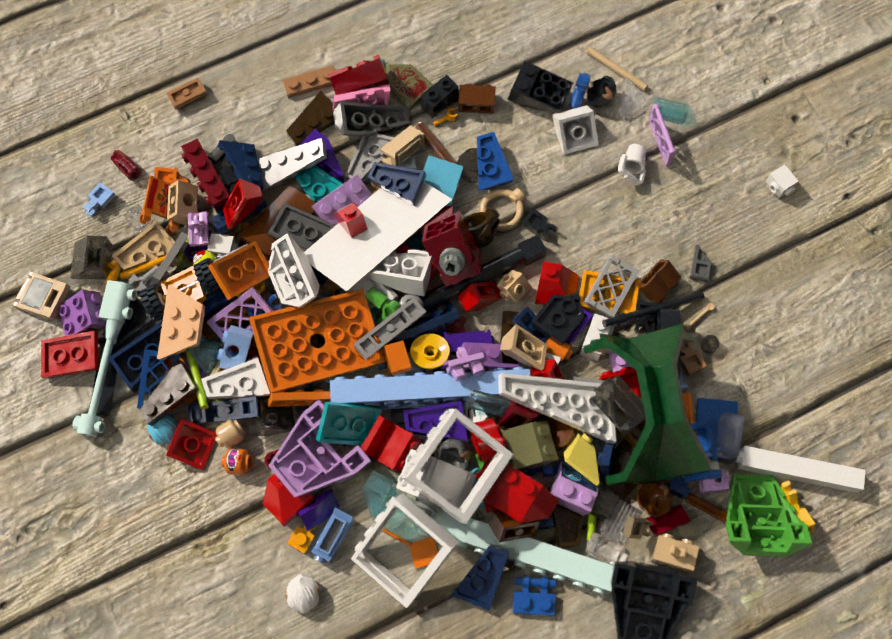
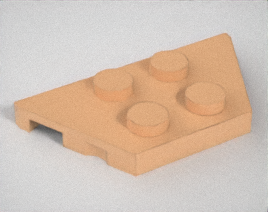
[157,285,205,360]

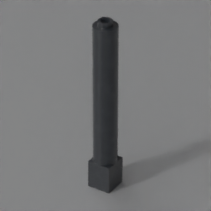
[418,234,547,313]

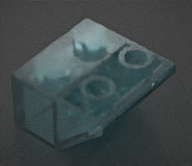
[363,470,397,524]

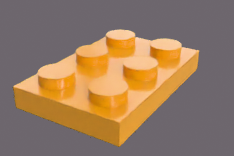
[579,270,640,314]

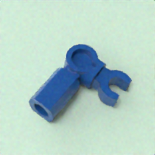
[569,73,591,108]

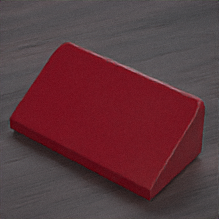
[645,504,691,538]

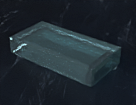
[465,390,510,416]

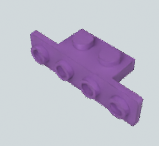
[441,342,520,373]

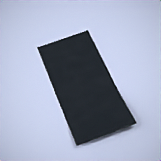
[87,362,117,415]

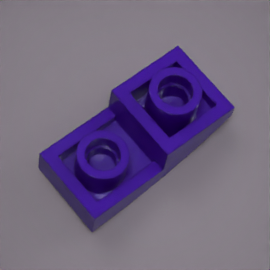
[298,489,340,531]

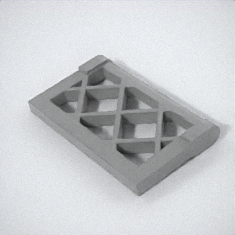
[584,255,640,318]

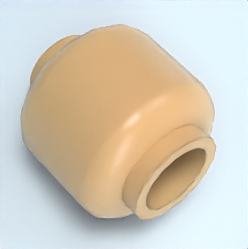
[215,419,246,449]

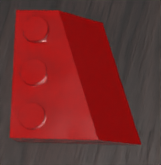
[328,54,389,95]

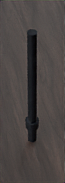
[602,292,705,328]

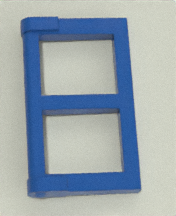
[684,421,722,482]

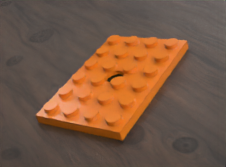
[249,289,386,394]

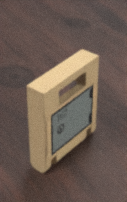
[12,272,71,321]

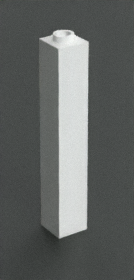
[735,446,866,493]

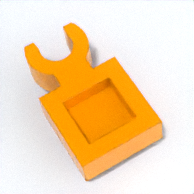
[287,524,320,554]

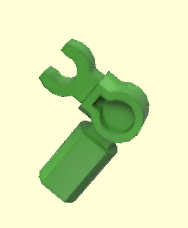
[366,287,401,325]

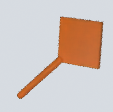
[383,528,438,569]

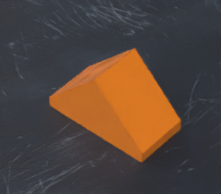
[382,341,412,375]

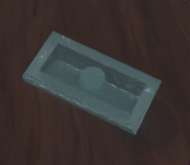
[650,97,689,125]

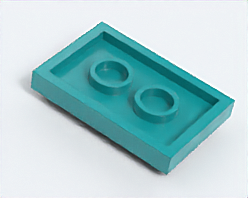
[316,402,382,445]

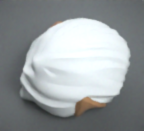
[285,574,320,614]

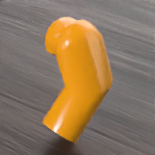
[105,260,122,285]

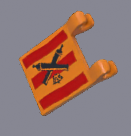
[139,176,179,235]

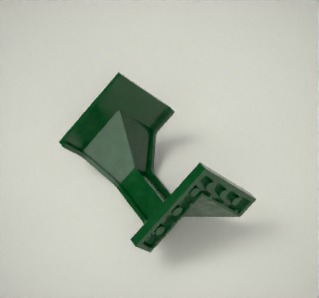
[583,324,720,485]

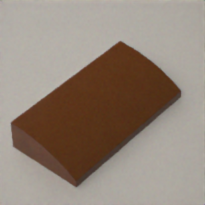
[240,186,315,261]

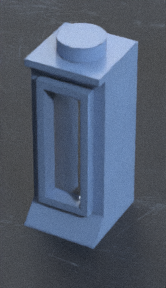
[311,508,354,564]

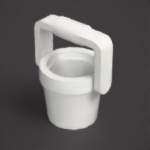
[618,144,646,186]

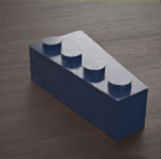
[108,321,163,393]

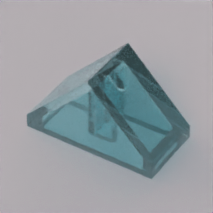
[187,337,222,376]

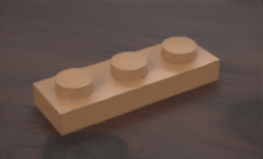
[283,65,335,98]

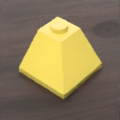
[562,430,600,486]

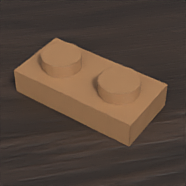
[166,78,207,110]

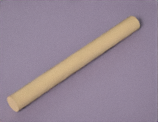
[586,47,648,91]

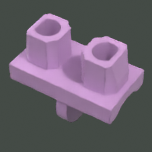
[188,211,209,247]

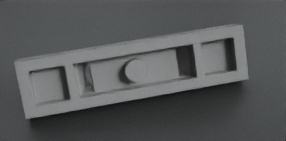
[353,297,426,361]

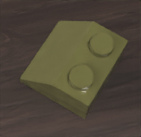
[502,421,558,470]

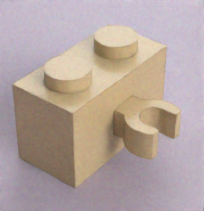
[650,533,699,573]

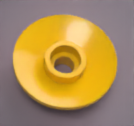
[410,334,450,369]

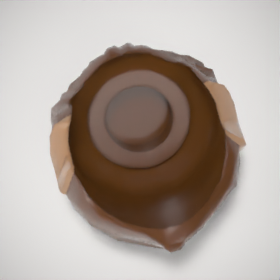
[637,481,673,517]

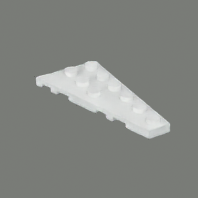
[498,373,616,444]

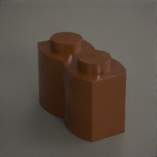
[637,259,681,303]

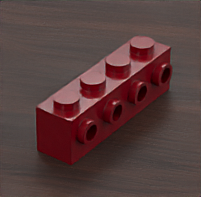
[181,138,229,214]

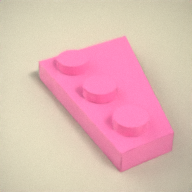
[333,84,390,112]

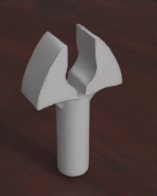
[128,265,159,294]

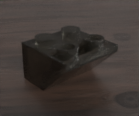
[70,236,113,279]
[245,396,295,436]

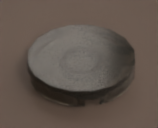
[457,148,478,183]

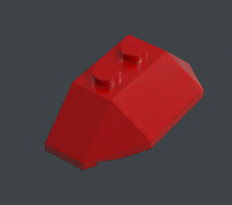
[478,459,559,523]

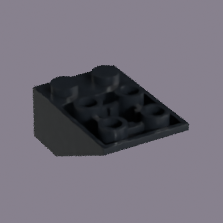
[507,61,574,113]

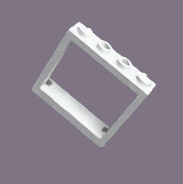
[401,409,513,523]
[351,493,459,608]

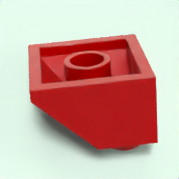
[223,178,263,229]
[535,261,579,306]
[263,474,315,527]

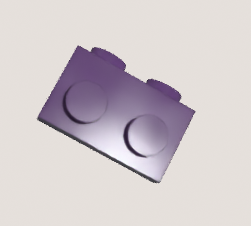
[58,289,106,336]

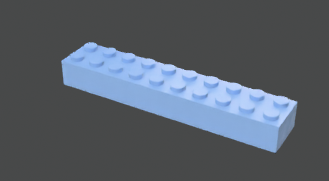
[330,367,530,411]

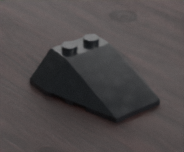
[611,561,698,639]

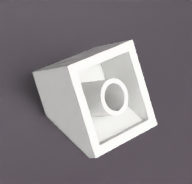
[553,106,599,155]

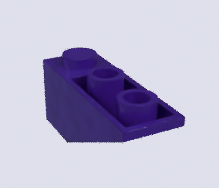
[301,129,345,184]

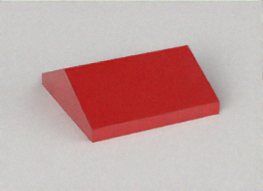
[165,418,217,470]

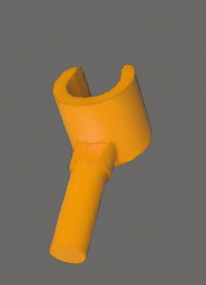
[433,108,458,126]

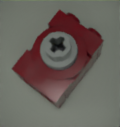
[422,211,482,286]

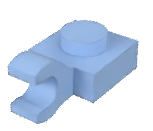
[83,183,115,217]

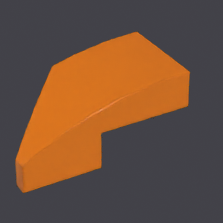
[154,167,189,184]

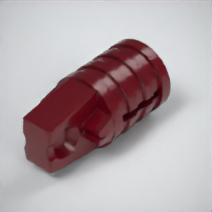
[111,150,142,180]

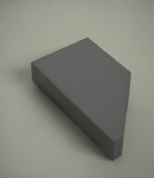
[689,245,712,282]

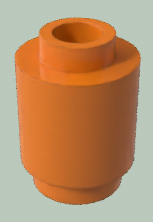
[545,338,573,362]

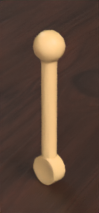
[684,303,715,331]

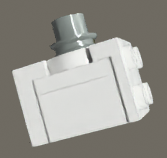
[396,449,477,517]

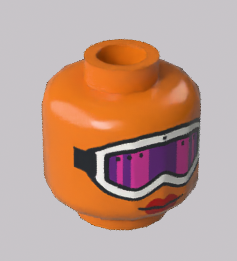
[221,449,253,475]

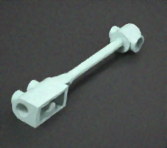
[73,280,137,437]

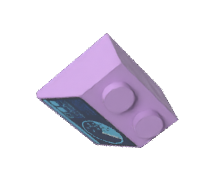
[549,462,598,515]

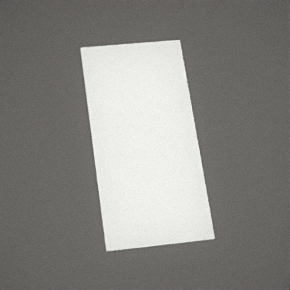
[304,182,452,291]

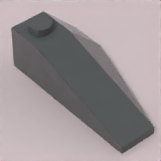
[333,101,410,137]

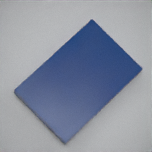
[696,398,738,461]

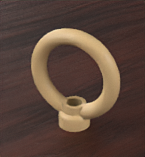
[480,188,526,231]

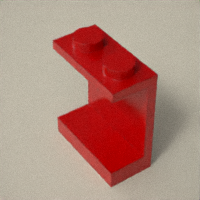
[361,415,423,474]

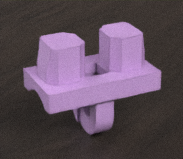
[446,347,484,382]

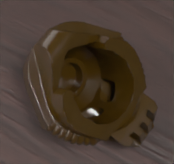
[463,208,500,248]

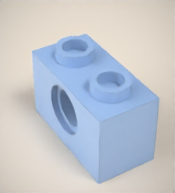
[217,325,253,369]

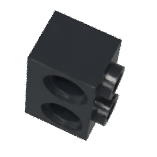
[420,75,459,118]

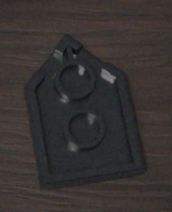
[531,293,584,345]

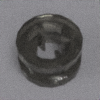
[700,335,720,354]

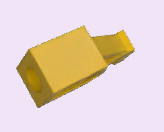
[781,481,815,534]

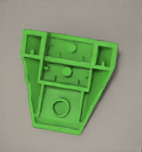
[726,474,812,557]

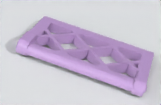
[649,103,676,167]
[207,287,273,347]

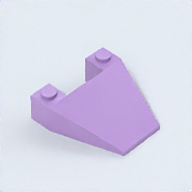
[269,400,371,498]

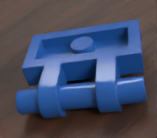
[513,575,556,616]

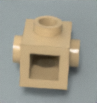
[497,270,532,303]

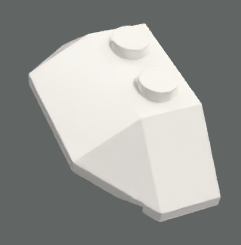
[268,233,320,308]

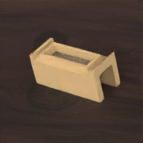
[380,125,425,166]

